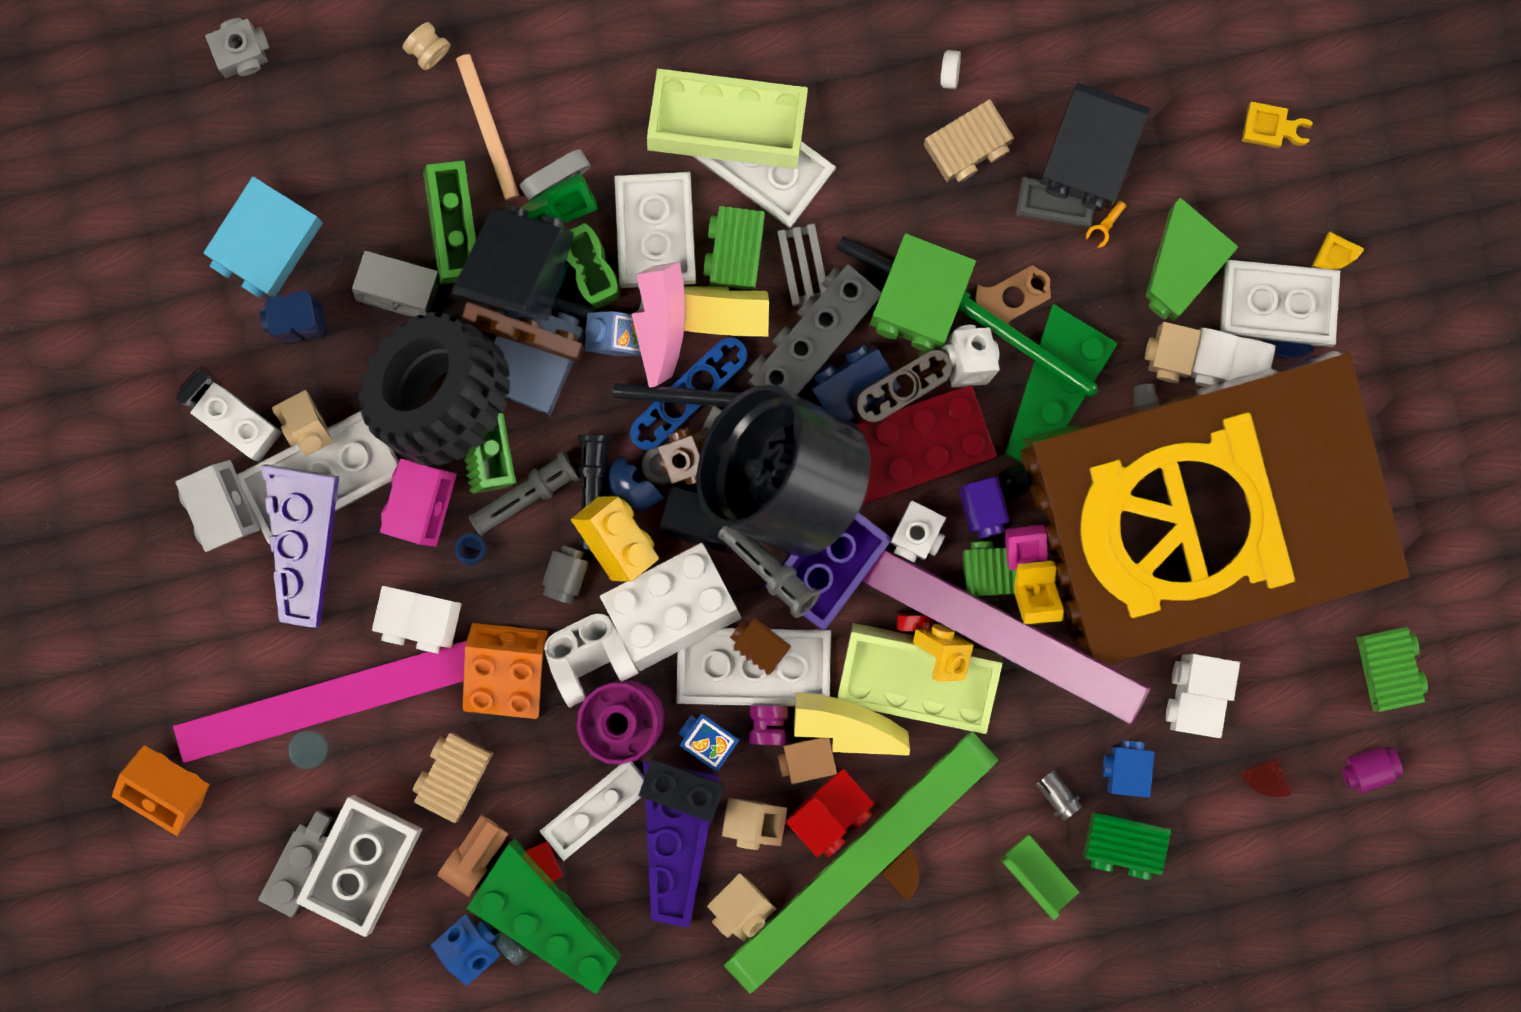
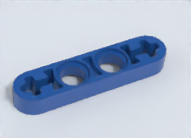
[630,338,747,451]

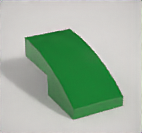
[522,173,598,228]

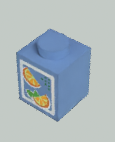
[585,311,642,357]

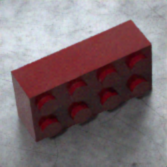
[855,384,997,506]

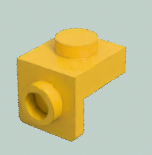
[1014,561,1064,625]
[913,624,974,682]

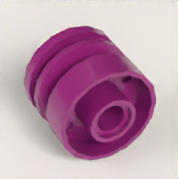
[577,679,665,765]

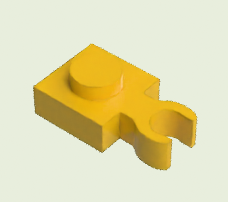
[1242,102,1313,148]

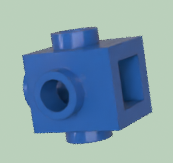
[431,914,501,986]

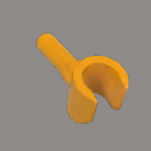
[1086,201,1126,248]

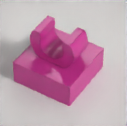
[1005,525,1047,570]

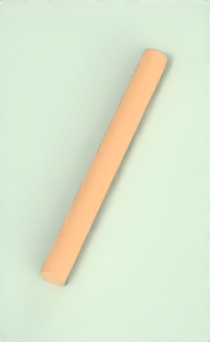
[456,54,520,201]

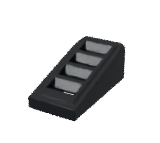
[176,365,223,409]

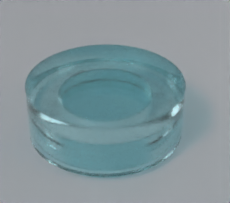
[288,730,328,769]
[494,931,529,966]

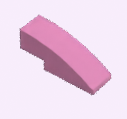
[632,262,685,387]

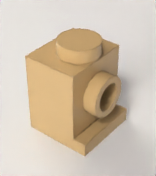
[272,390,333,457]

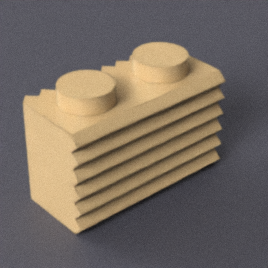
[924,99,1014,183]
[412,733,493,823]

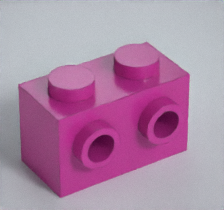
[380,458,457,547]

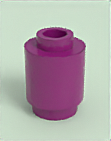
[1342,746,1403,794]

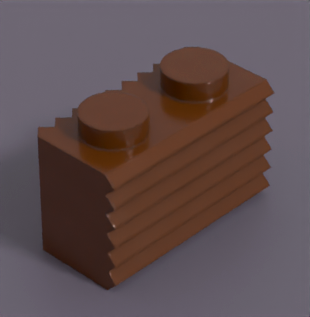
[730,617,792,675]

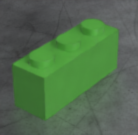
[423,160,476,285]

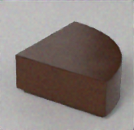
[881,847,920,902]

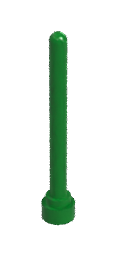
[956,287,1098,397]

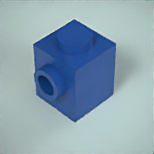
[1102,740,1154,798]

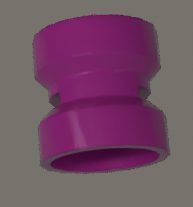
[749,705,788,745]

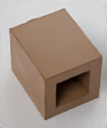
[778,737,837,784]

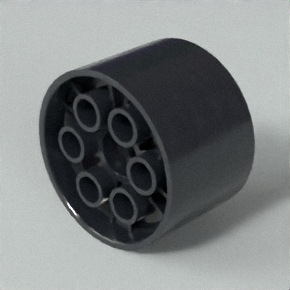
[696,385,870,556]

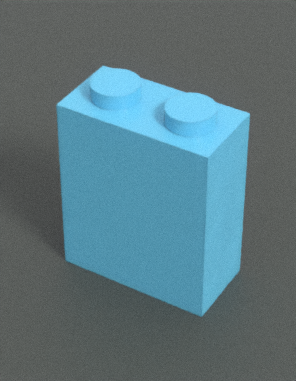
[203,177,323,299]

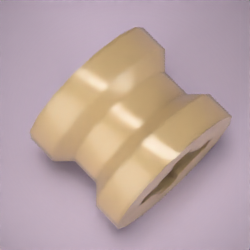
[402,22,451,70]

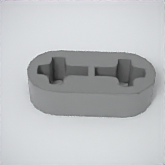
[520,149,591,201]

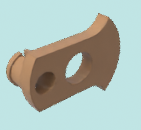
[975,265,1051,324]

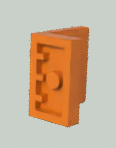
[463,623,548,719]

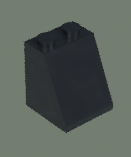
[1040,82,1150,211]
[452,205,574,321]

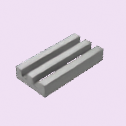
[777,224,826,306]

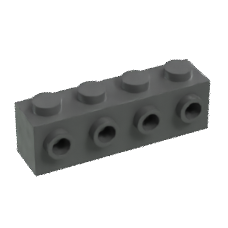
[748,264,882,395]

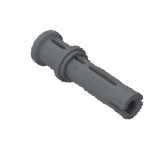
[468,451,580,537]
[718,526,820,618]

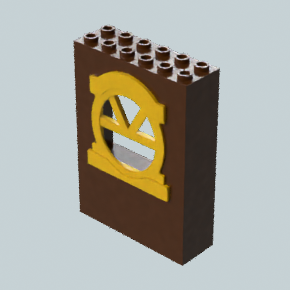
[1020,351,1410,665]

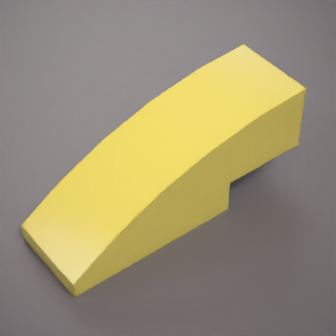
[684,286,769,337]
[794,692,910,755]

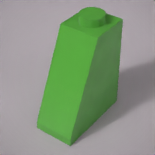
[1145,198,1238,321]

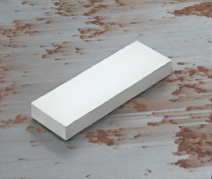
[540,761,644,861]

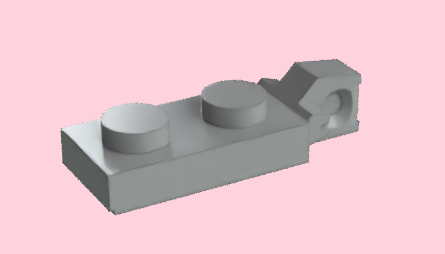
[258,810,333,918]

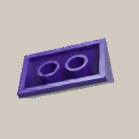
[765,512,892,631]

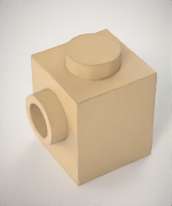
[1145,322,1201,383]
[722,798,787,850]
[707,873,776,941]

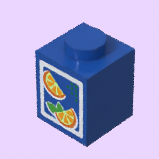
[678,713,740,772]

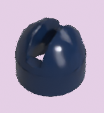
[455,533,486,566]

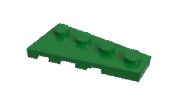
[1005,304,1118,464]

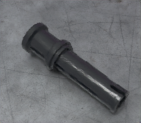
[577,435,612,550]

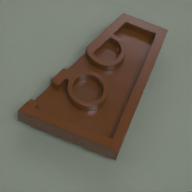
[462,302,584,363]

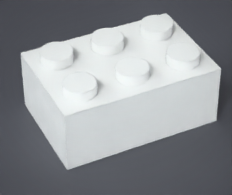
[600,543,742,671]
[296,795,423,937]

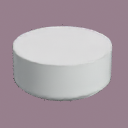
[941,50,961,89]

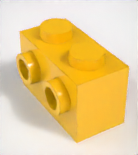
[570,497,659,582]

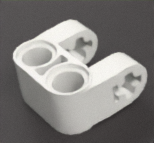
[544,614,639,708]

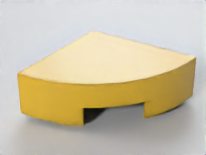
[1311,232,1364,270]

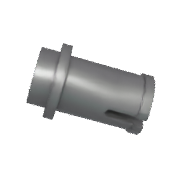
[1035,770,1082,821]

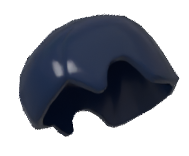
[608,455,664,511]

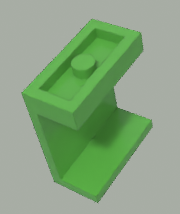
[870,233,976,351]

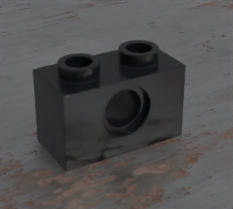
[638,758,725,823]

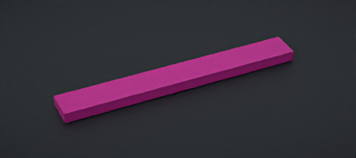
[173,641,467,763]

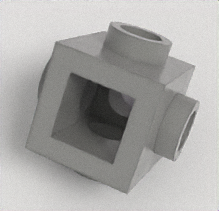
[205,18,269,78]

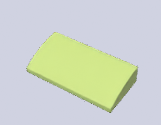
[647,69,808,169]
[837,623,1003,734]

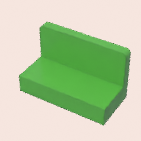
[999,834,1080,920]

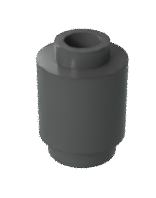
[542,545,589,604]

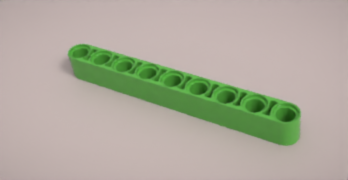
[723,731,999,994]

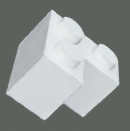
[1166,654,1240,738]

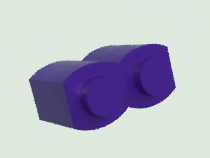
[958,477,1010,539]

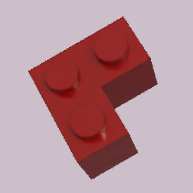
[786,768,874,858]

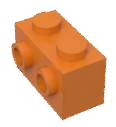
[112,745,210,836]

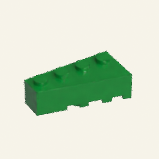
[467,838,622,994]

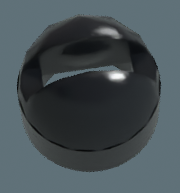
[999,465,1032,499]

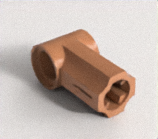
[437,815,509,897]

